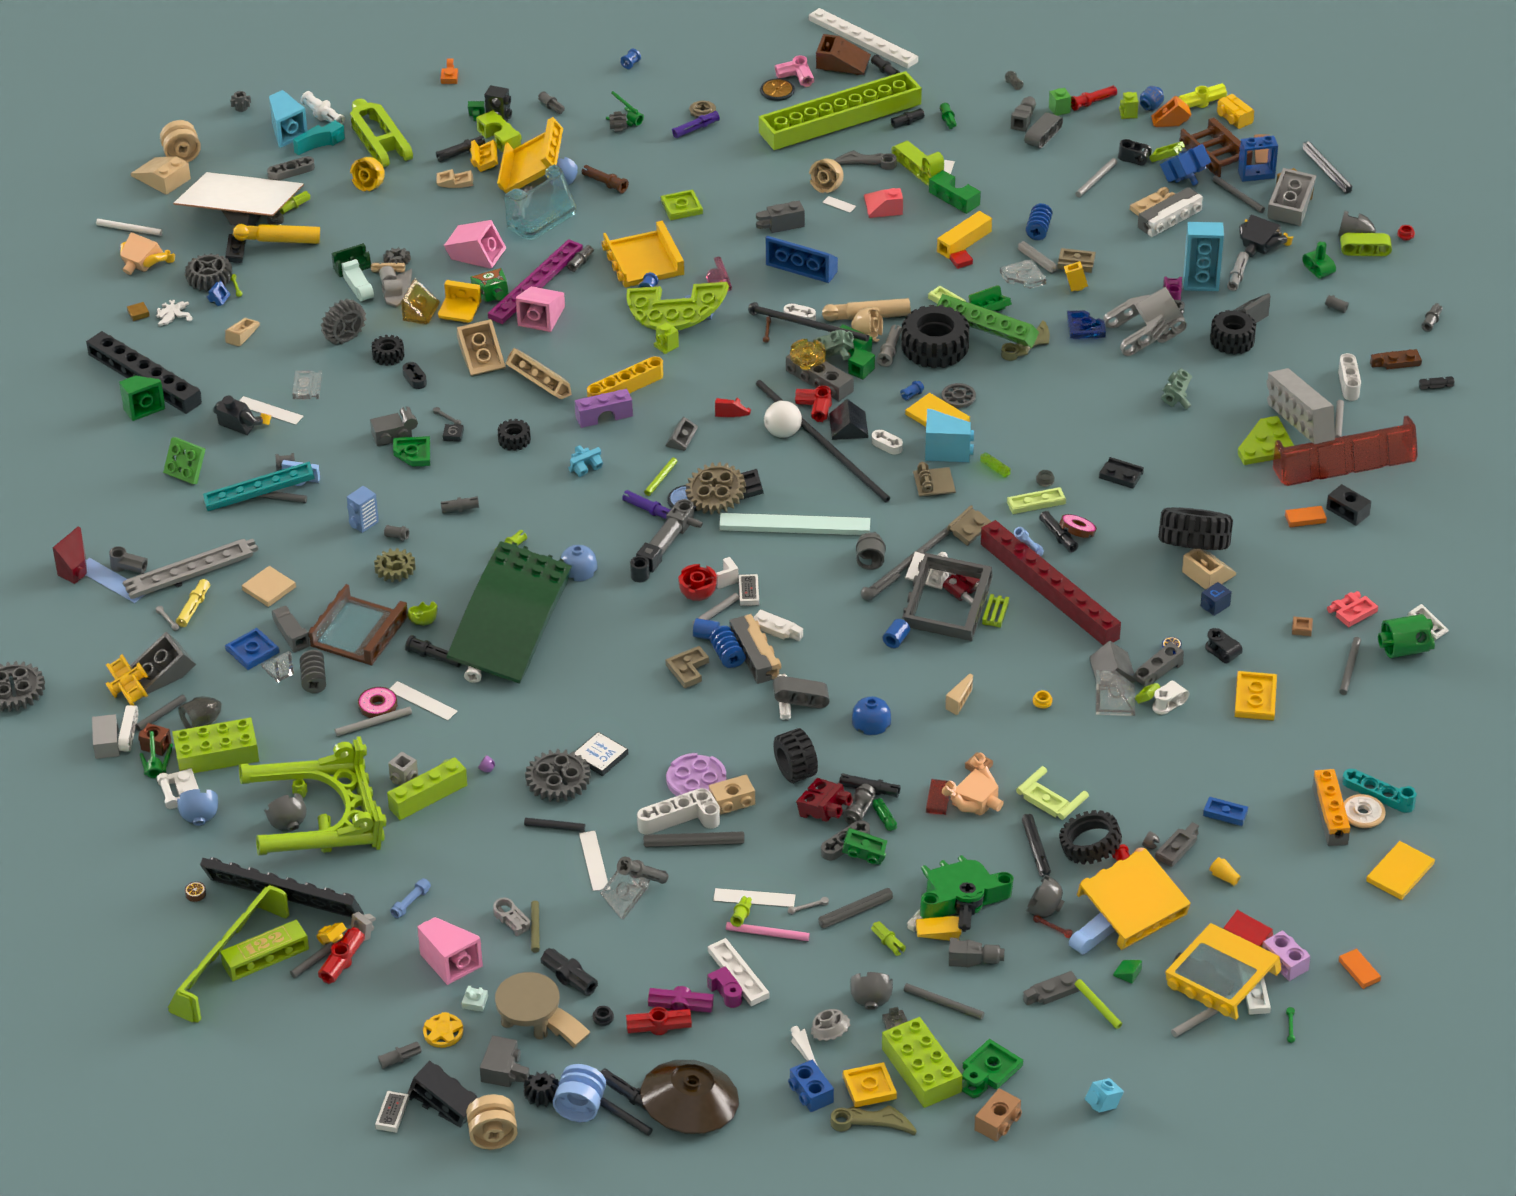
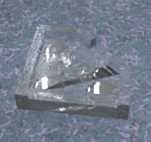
[1000,259,1046,289]

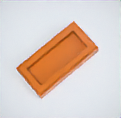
[1285,506,1327,527]
[1339,948,1381,989]

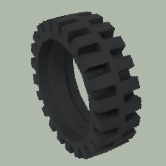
[1059,810,1122,865]

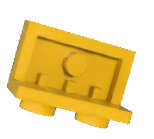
[470,140,498,172]

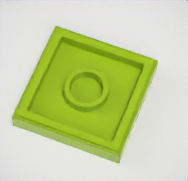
[660,190,703,221]

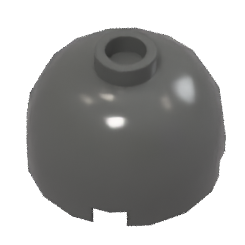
[264,793,307,832]
[1026,875,1065,917]
[850,972,893,1010]

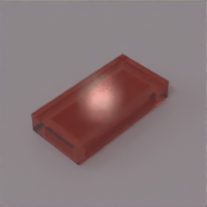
[926,779,949,815]

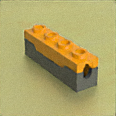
[1312,769,1350,846]

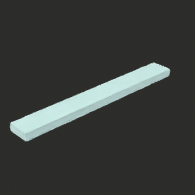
[719,513,870,535]

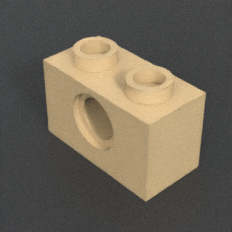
[709,774,755,815]

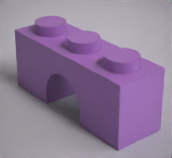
[575,389,633,428]

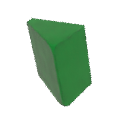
[1113,960,1142,984]

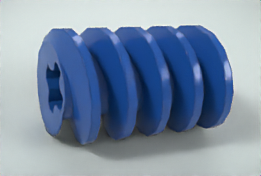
[1026,203,1053,241]
[710,626,746,668]

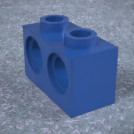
[788,1059,834,1112]

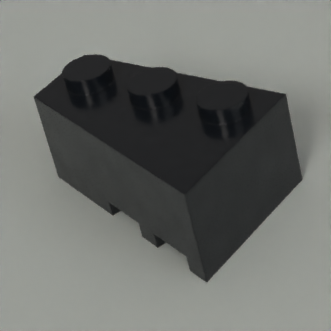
[407,1060,477,1128]

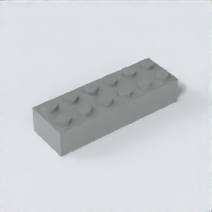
[1267,368,1335,444]

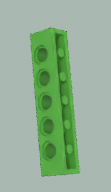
[937,294,1039,348]

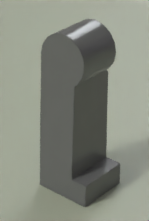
[272,606,310,653]
[1134,642,1184,687]

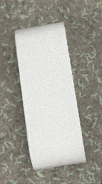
[1338,353,1361,401]

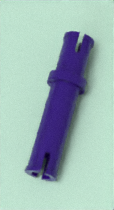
[672,111,720,138]
[622,490,671,519]

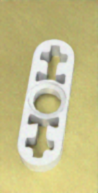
[118,705,138,752]

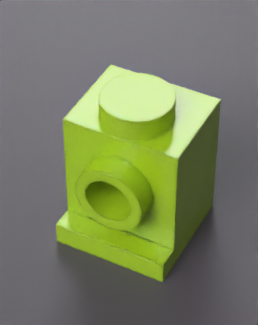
[1119,92,1139,119]
[654,322,679,354]

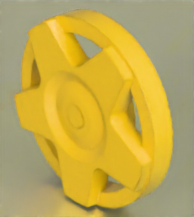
[423,1012,464,1048]

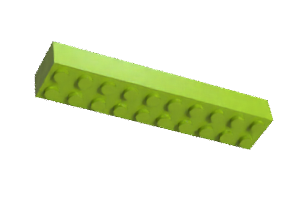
[759,71,922,150]

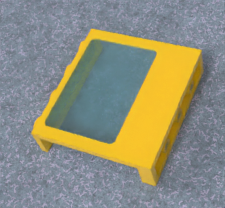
[1165,923,1281,1020]

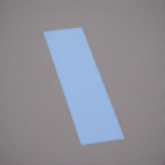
[86,558,146,603]

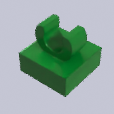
[468,101,486,121]

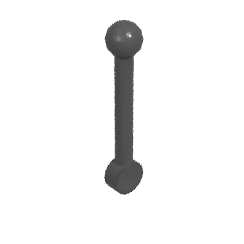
[433,407,461,425]

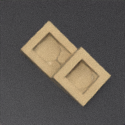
[437,169,473,188]
[547,1008,590,1048]

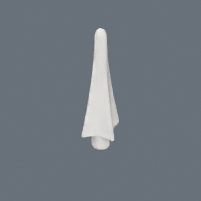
[790,1026,817,1065]

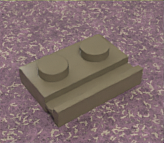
[1057,248,1096,273]
[947,505,991,546]

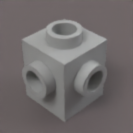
[388,752,418,785]

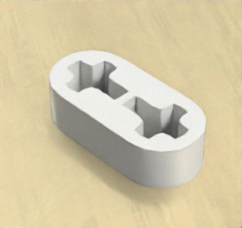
[784,304,816,321]
[872,430,903,455]

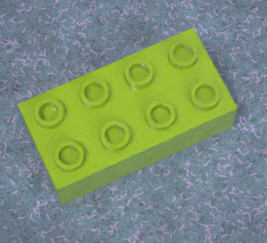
[172,717,259,773]
[882,1017,962,1108]

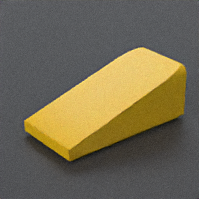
[915,916,962,941]

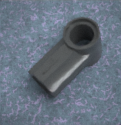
[109,546,148,574]

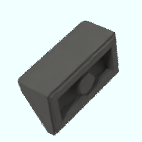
[665,416,698,451]

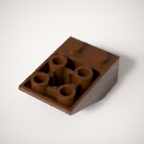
[816,34,871,75]

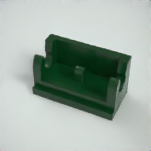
[332,243,371,277]

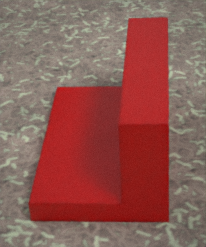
[1223,910,1273,947]

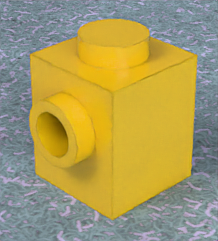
[1064,261,1088,292]

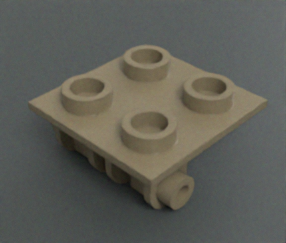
[913,461,956,496]

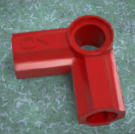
[795,385,832,422]

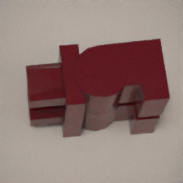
[796,778,853,822]

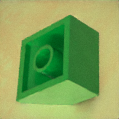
[119,376,165,421]

